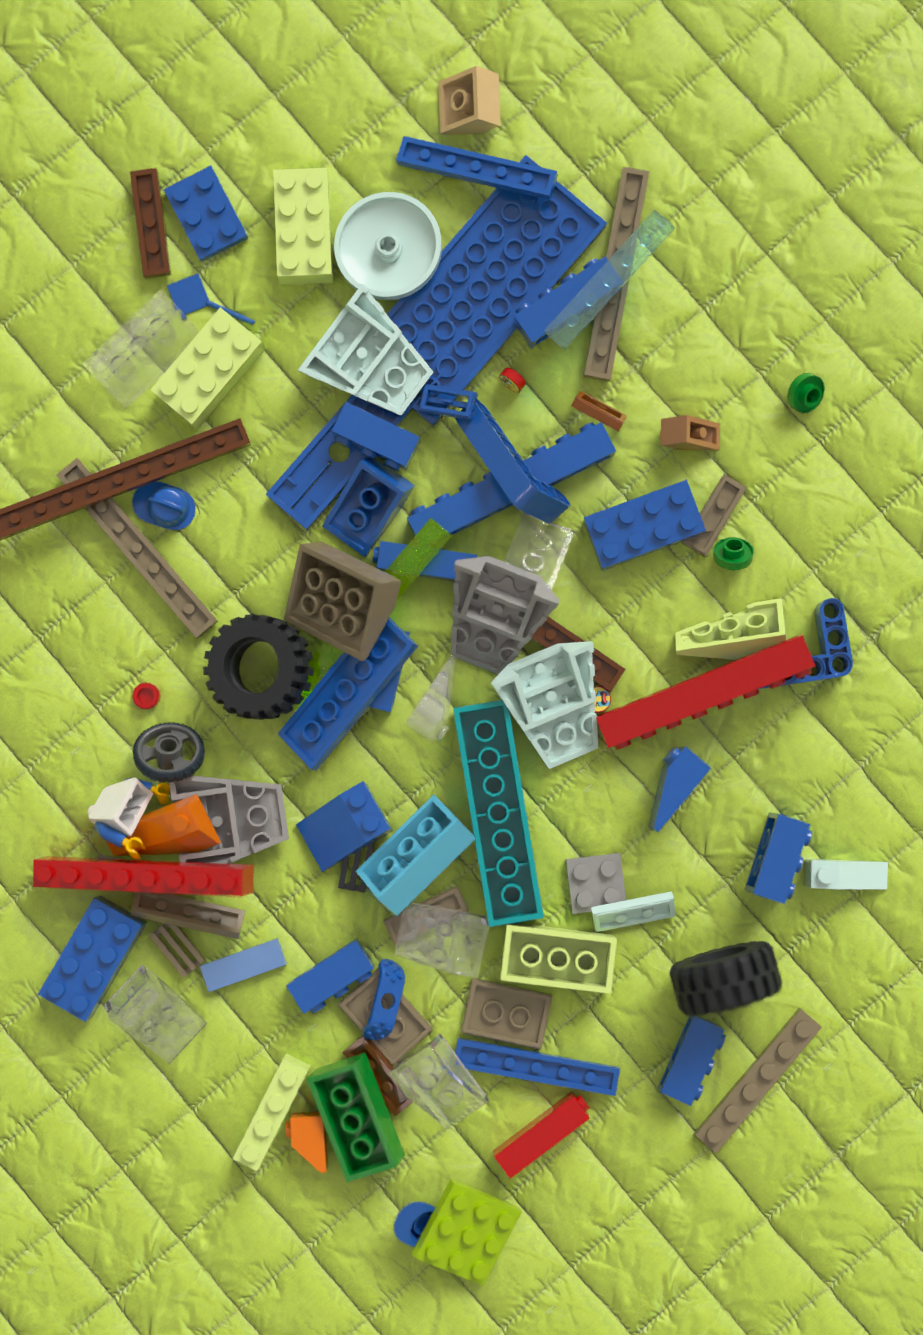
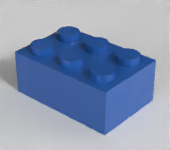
[744,812,812,904]

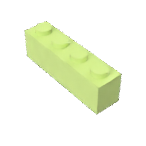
[233,1053,311,1171]

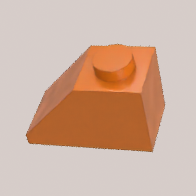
[286,1111,328,1173]

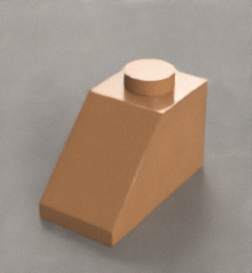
[660,415,720,451]

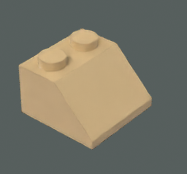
[439,66,501,135]

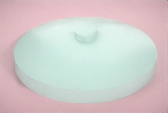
[334,192,442,300]

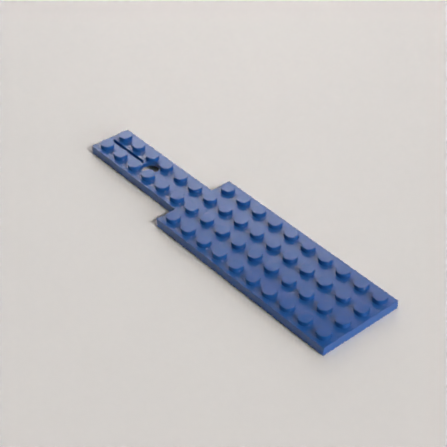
[266,155,607,530]

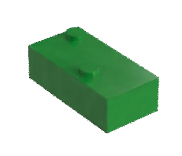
[306,1053,405,1182]

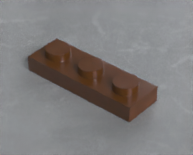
[342,1035,417,1116]

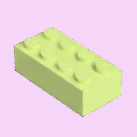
[273,168,334,285]
[151,308,265,430]
[500,923,617,994]

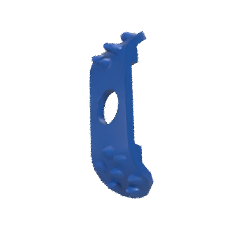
[363,959,405,1040]

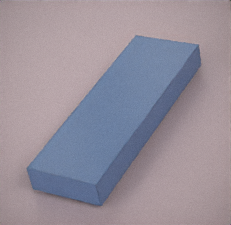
[200,938,287,992]

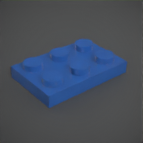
[164,165,248,262]

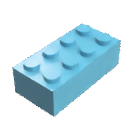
[356,795,476,916]

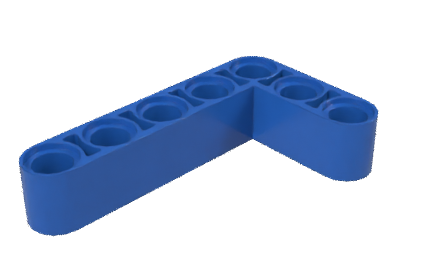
[455,399,571,524]
[759,598,853,689]

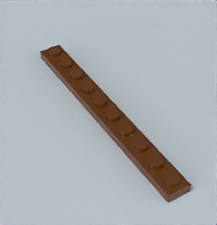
[0,418,251,541]

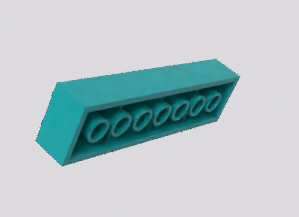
[453,700,544,927]

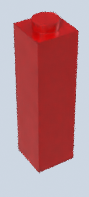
[493,1091,590,1179]

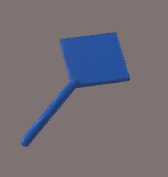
[167,273,255,325]

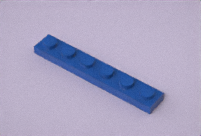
[396,136,558,200]
[453,1038,620,1096]

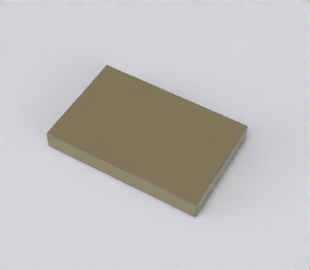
[338,967,433,1066]
[461,978,552,1049]

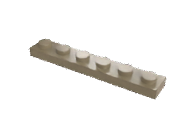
[694,1008,822,1153]

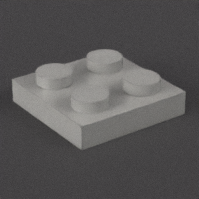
[566,853,626,914]

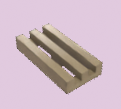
[149,923,206,978]

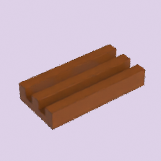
[571,391,627,432]

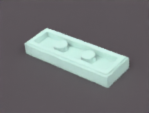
[591,891,676,932]

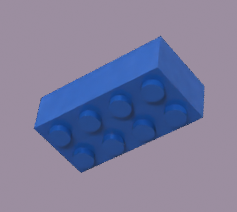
[583,480,706,571]
[38,895,147,1022]

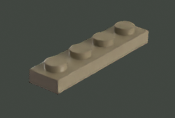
[131,892,245,939]

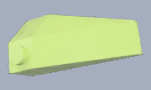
[675,598,788,660]

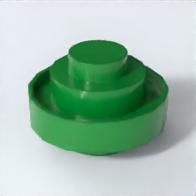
[787,373,825,413]
[713,537,754,571]

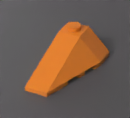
[106,794,221,856]

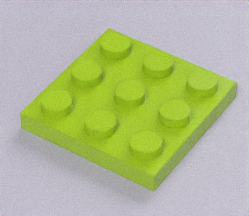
[412,1179,522,1286]

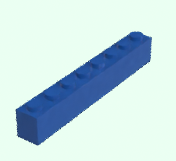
[407,422,616,548]

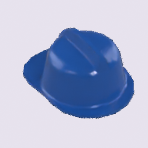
[132,481,196,530]
[394,1201,436,1247]

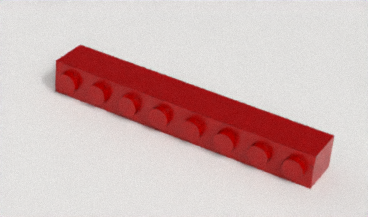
[596,634,815,750]
[33,856,254,897]

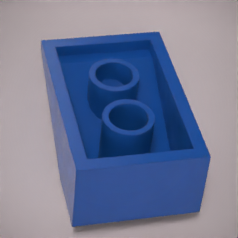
[322,457,415,557]
[648,747,711,832]
[296,781,393,872]

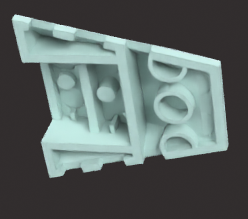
[297,283,433,416]
[491,641,598,769]

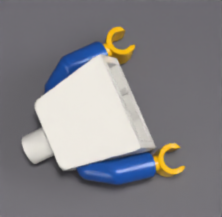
[88,777,171,859]

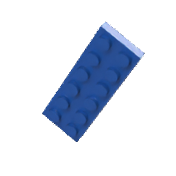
[278,617,418,771]

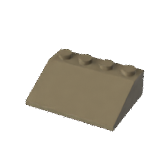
[284,542,401,661]

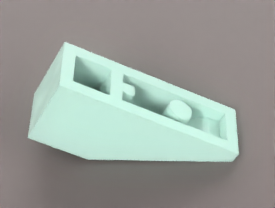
[805,859,888,889]

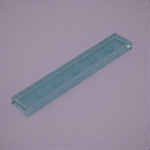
[544,209,675,350]

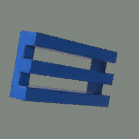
[419,384,478,421]

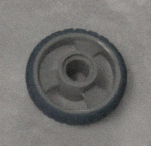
[133,722,205,783]

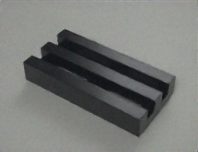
[338,842,374,893]

